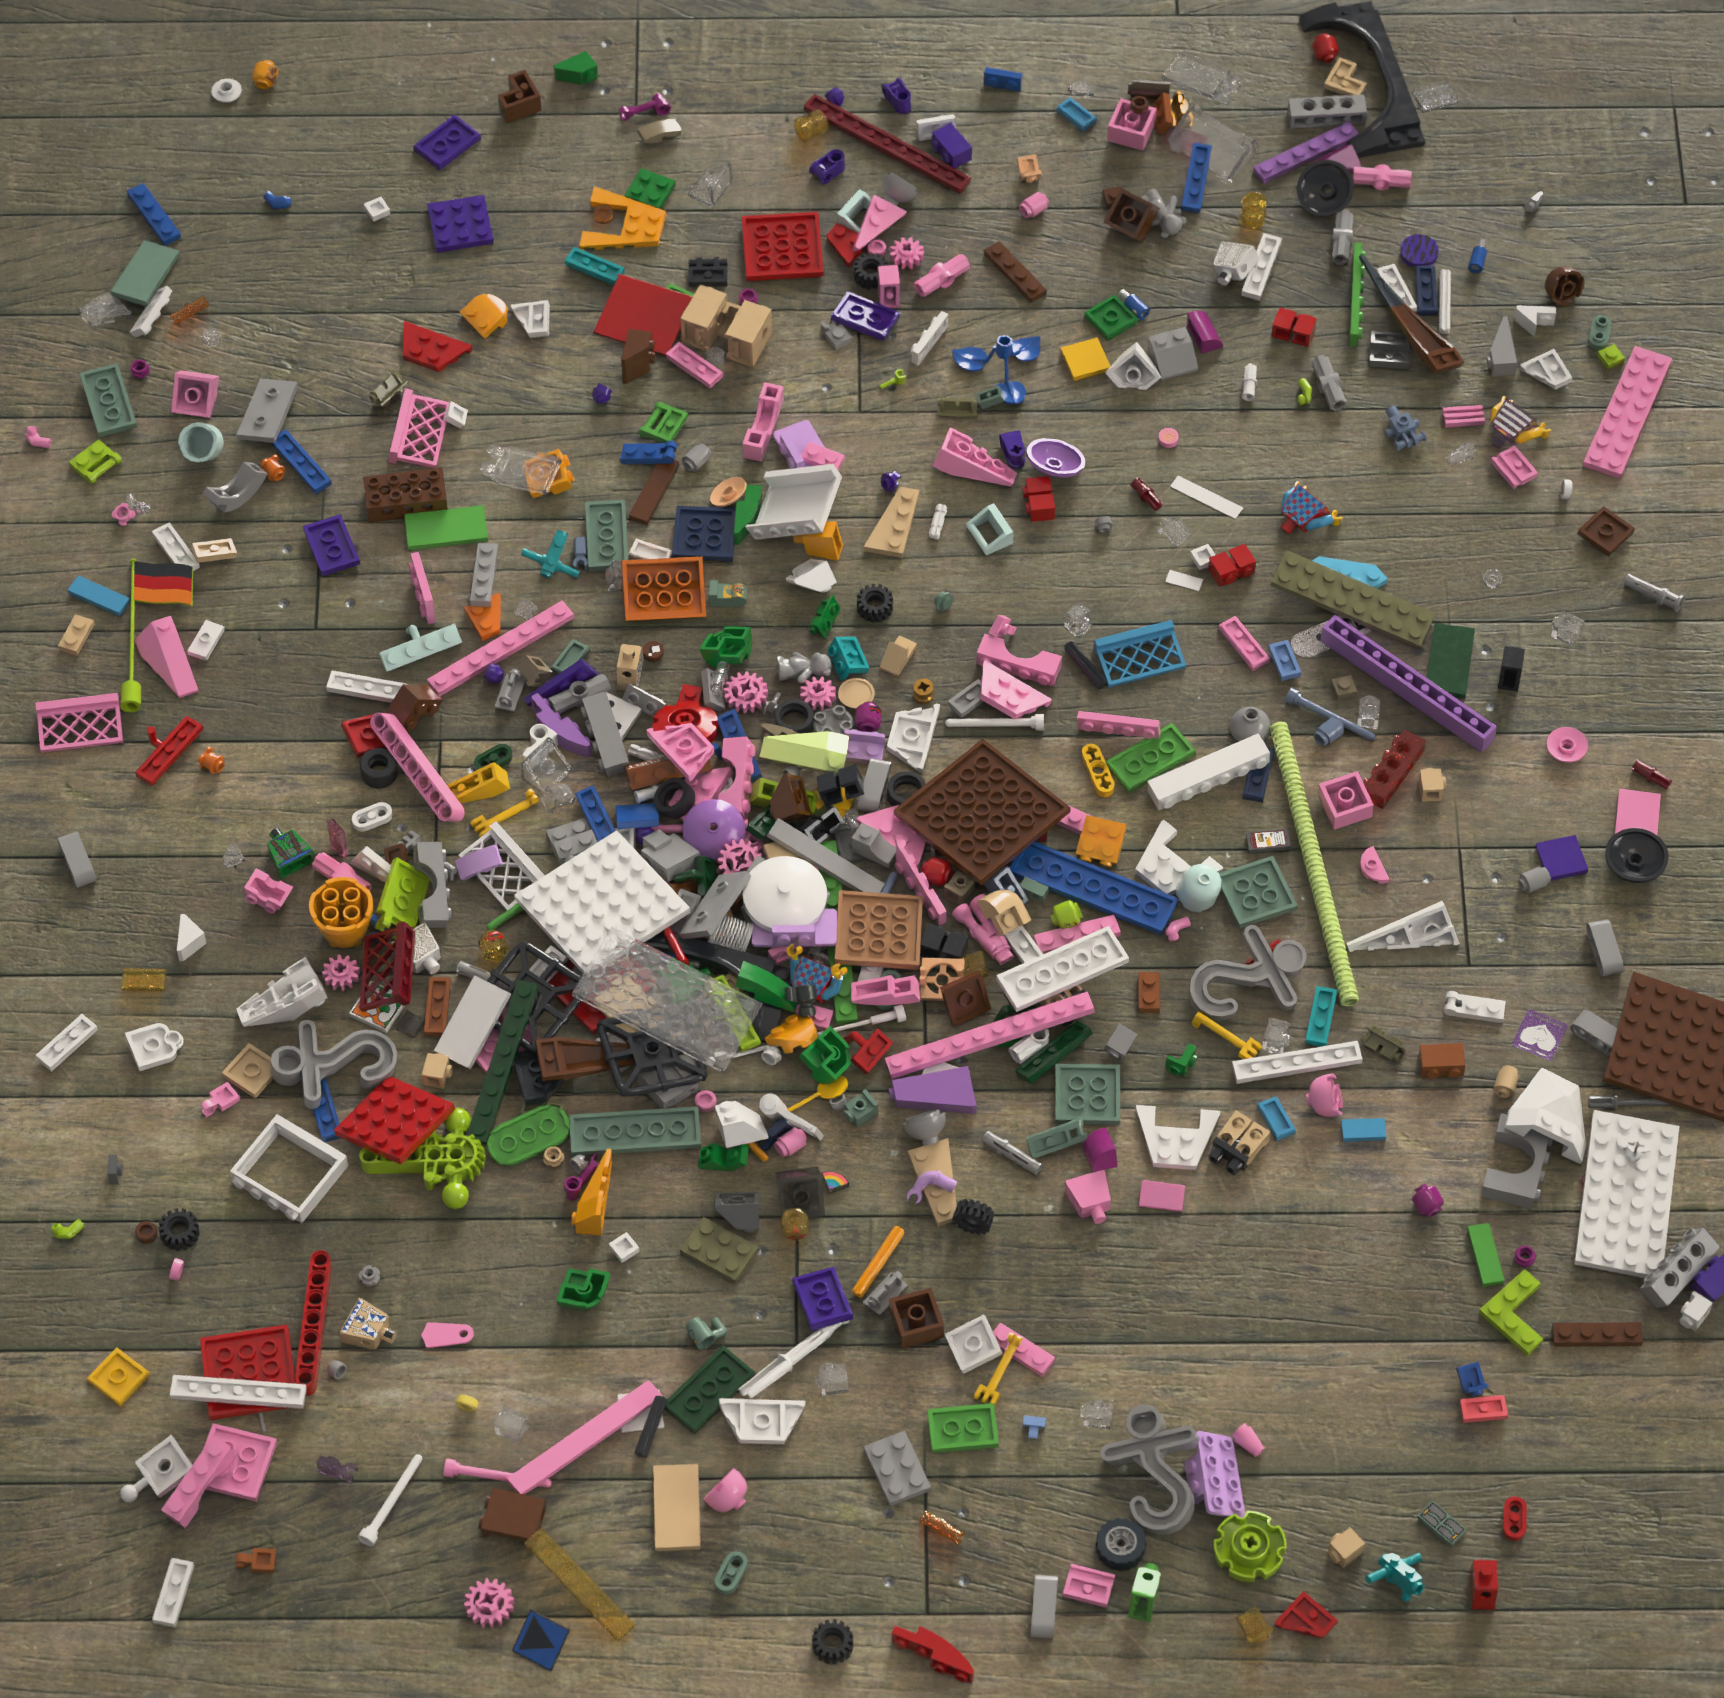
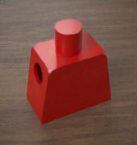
[1470,1560,1498,1610]

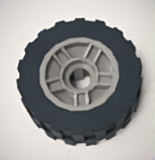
[1096,1518,1146,1571]

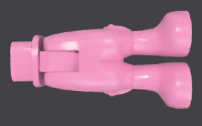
[952,894,1014,965]

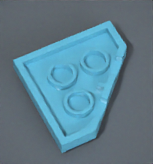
[1312,556,1388,589]

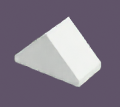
[177,914,206,961]

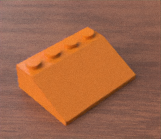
[620,557,706,621]

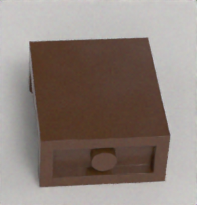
[478,1488,546,1549]

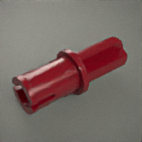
[1131,477,1163,511]
[1631,759,1672,789]

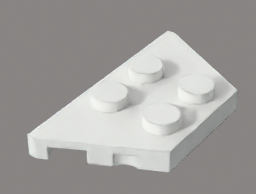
[887,704,940,773]
[719,1398,805,1445]

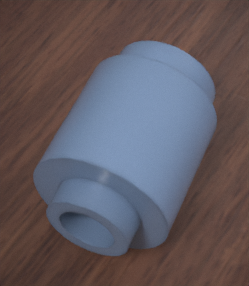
[1313,717,1344,746]

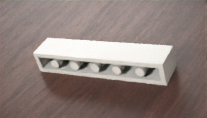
[1147,733,1270,810]

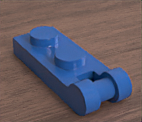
[620,441,677,464]

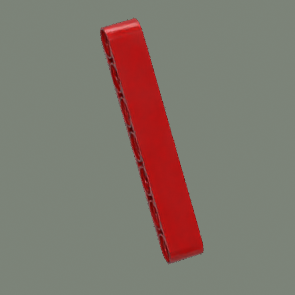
[295,1250,332,1396]

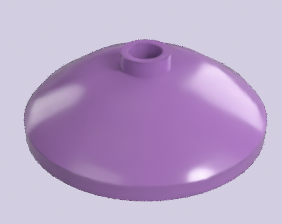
[1026,439,1085,478]
[683,799,745,861]

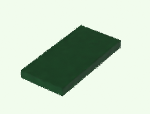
[1427,623,1475,698]
[665,1345,756,1435]

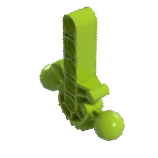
[359,1107,486,1210]

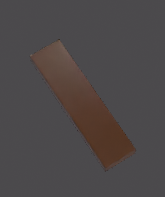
[629,460,679,525]

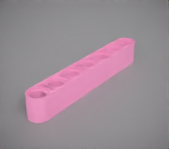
[370,713,465,822]

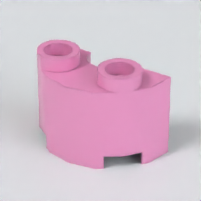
[244,869,293,914]

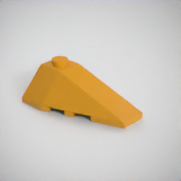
[572,1149,612,1236]

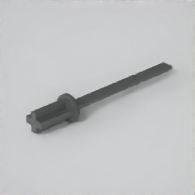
[1588,1093,1672,1111]

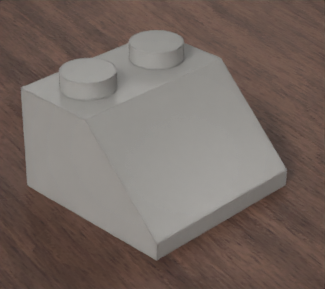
[1147,327,1198,381]

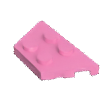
[980,660,1052,719]
[647,723,714,781]
[668,767,734,822]
[856,805,926,868]

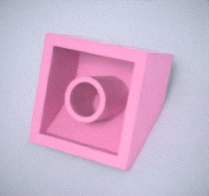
[171,370,219,418]

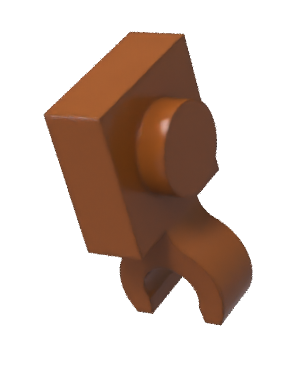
[236,1548,276,1573]

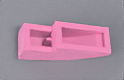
[851,975,920,1005]

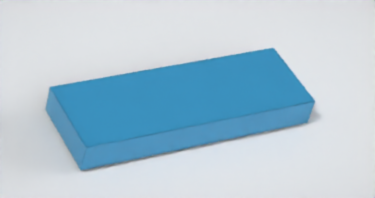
[68,575,130,617]

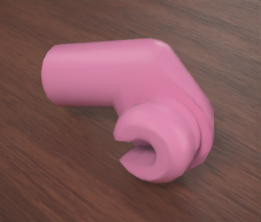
[25,426,51,448]
[1165,917,1191,942]

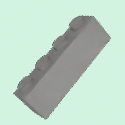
[581,691,630,777]

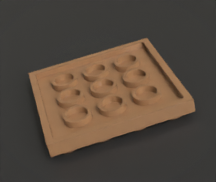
[834,890,923,970]

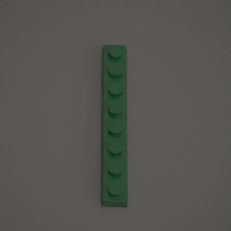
[466,980,539,1145]

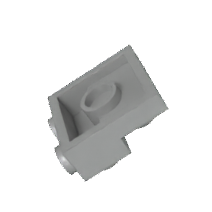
[546,818,598,866]

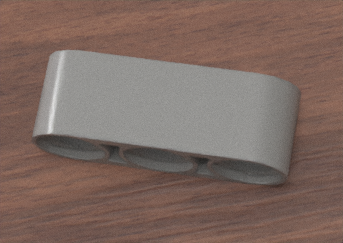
[858,758,892,813]
[57,831,97,888]
[1586,919,1624,977]
[1570,1010,1617,1056]
[1030,1574,1058,1639]

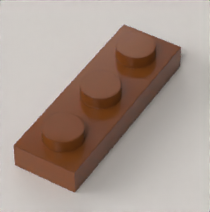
[424,977,451,1037]

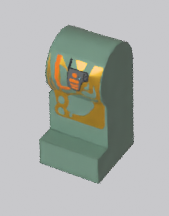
[709,580,747,607]

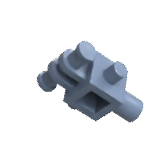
[1384,406,1427,451]

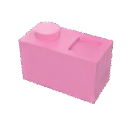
[878,265,900,308]

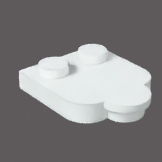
[125,1023,183,1071]

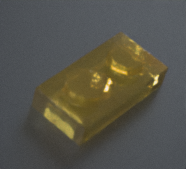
[122,968,167,991]

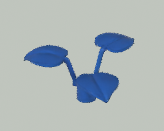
[952,335,1040,404]

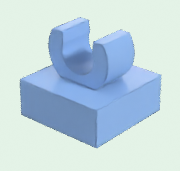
[1023,1416,1046,1439]

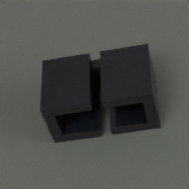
[1498,646,1525,692]
[817,764,864,806]
[795,805,845,843]
[920,924,968,959]

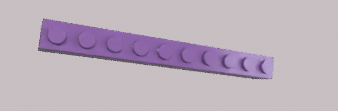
[1321,615,1497,753]

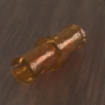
[170,296,209,325]
[920,1510,965,1545]

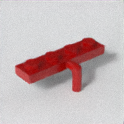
[135,716,204,786]

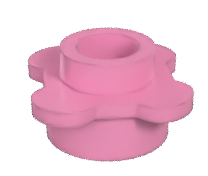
[112,503,136,526]

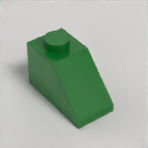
[553,51,598,85]

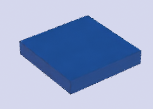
[616,803,659,829]

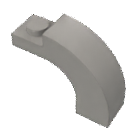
[202,462,268,512]

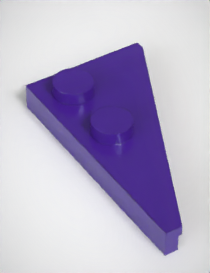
[524,659,600,706]

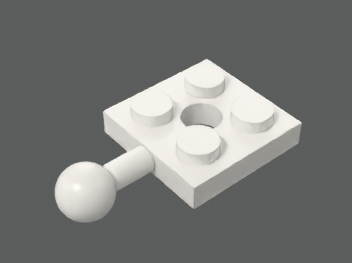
[120,1435,192,1503]

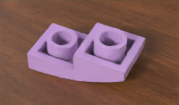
[455,845,503,880]

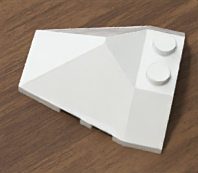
[237,957,328,1027]
[1504,1068,1586,1164]

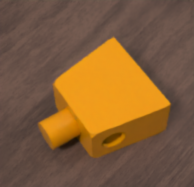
[794,521,843,561]

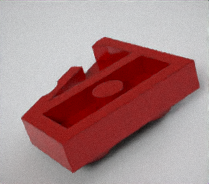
[826,223,869,268]
[1274,1591,1338,1639]

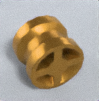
[913,678,934,704]

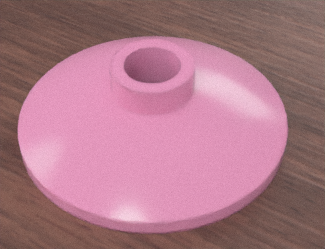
[1547,727,1588,763]

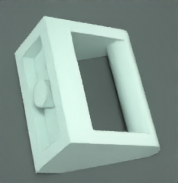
[837,189,871,233]
[966,504,1013,555]

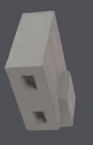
[641,830,700,882]
[638,1053,699,1109]

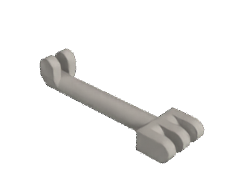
[396,830,459,882]

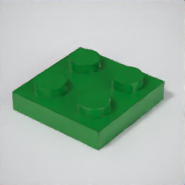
[624,168,676,209]

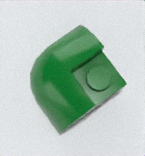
[700,626,752,670]
[799,1026,851,1084]
[556,1268,611,1310]

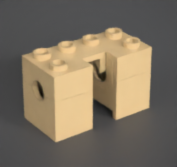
[680,285,772,367]

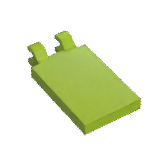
[375,857,430,940]

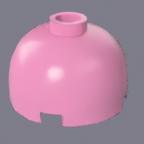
[1306,1073,1343,1117]
[704,1468,747,1512]

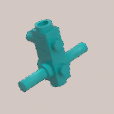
[521,530,580,578]
[1365,1553,1424,1601]

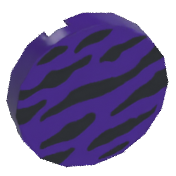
[1400,234,1438,267]

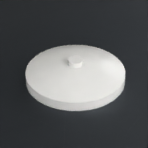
[743,856,827,932]

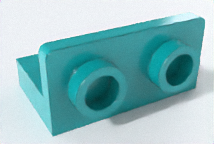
[827,637,870,680]

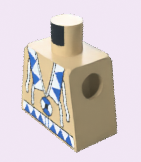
[617,644,644,691]
[340,1298,397,1350]

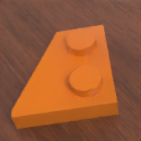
[464,593,501,641]

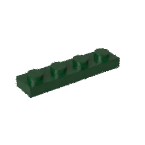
[1015,1021,1093,1084]

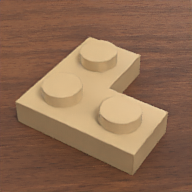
[1324,58,1367,96]

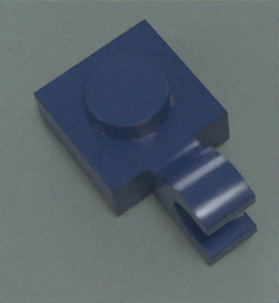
[757,1118,794,1151]

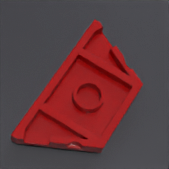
[403,321,472,372]

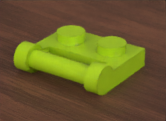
[69,439,122,485]

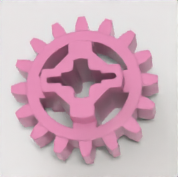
[724,671,768,714]
[717,839,762,874]
[464,1578,514,1628]

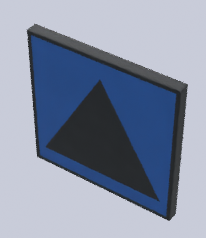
[512,1609,570,1671]

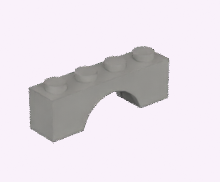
[413,842,451,928]

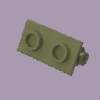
[369,372,409,407]
[937,397,977,418]
[1360,1026,1406,1061]

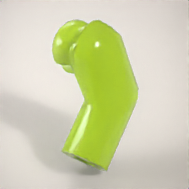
[1297,378,1312,405]
[51,1219,85,1239]

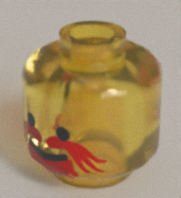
[478,930,509,963]
[781,1208,809,1241]

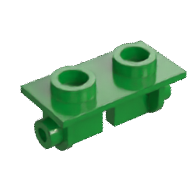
[809,595,841,639]

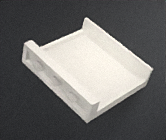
[746,464,842,540]

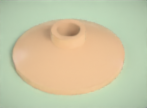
[710,477,746,507]

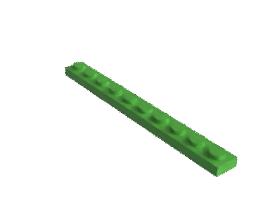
[818,840,858,1025]

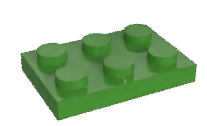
[927,1403,999,1453]

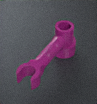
[619,93,671,121]
[564,1153,600,1201]

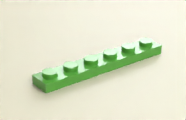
[1349,242,1366,347]

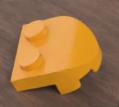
[460,294,508,339]
[765,1014,818,1053]

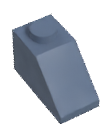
[984,866,1029,904]

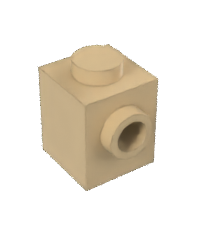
[1418,768,1446,802]
[422,1053,453,1089]
[1328,1527,1365,1568]

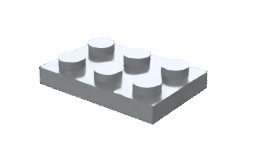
[864,1431,931,1506]

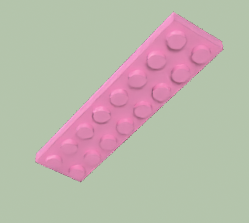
[1583,346,1672,479]

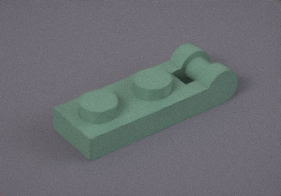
[1025,1118,1088,1159]

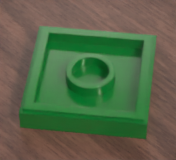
[1084,294,1139,341]

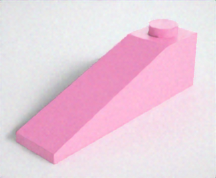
[933,428,1017,487]
[135,616,199,698]

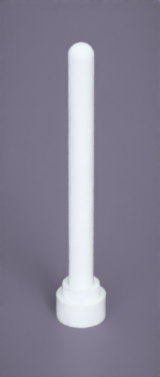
[945,714,1044,731]
[358,1454,422,1547]

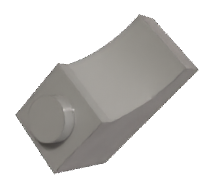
[852,823,896,868]

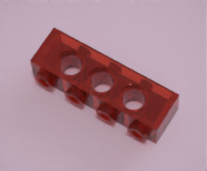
[1363,729,1426,809]

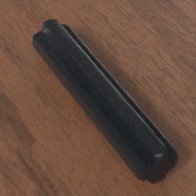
[1064,641,1107,689]
[635,1395,667,1458]

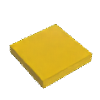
[1061,338,1111,381]
[86,1348,150,1406]

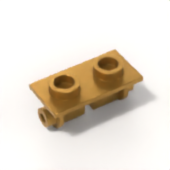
[1170,91,1192,127]

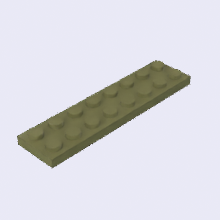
[1270,550,1435,649]

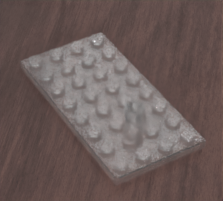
[572,927,763,1073]

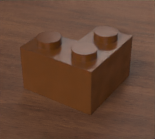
[498,70,542,123]
[385,684,443,732]

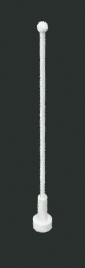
[706,1004,906,1066]

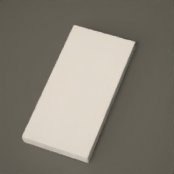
[434,975,511,1070]

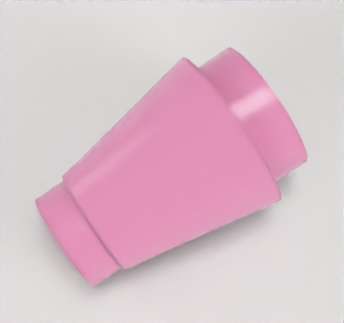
[1232,1424,1265,1457]

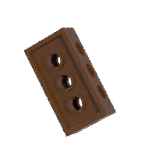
[363,467,448,523]

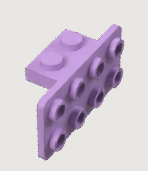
[773,420,824,469]
[752,909,837,947]
[1184,1431,1245,1517]

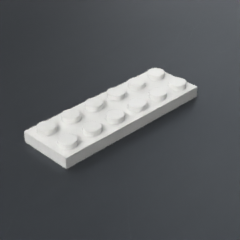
[996,926,1129,1012]

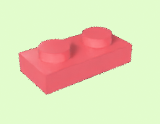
[1459,1395,1508,1423]

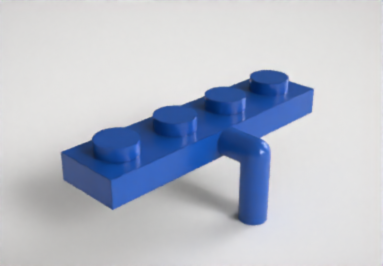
[712,708,763,782]

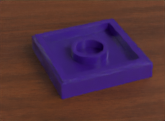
[1535,835,1588,881]

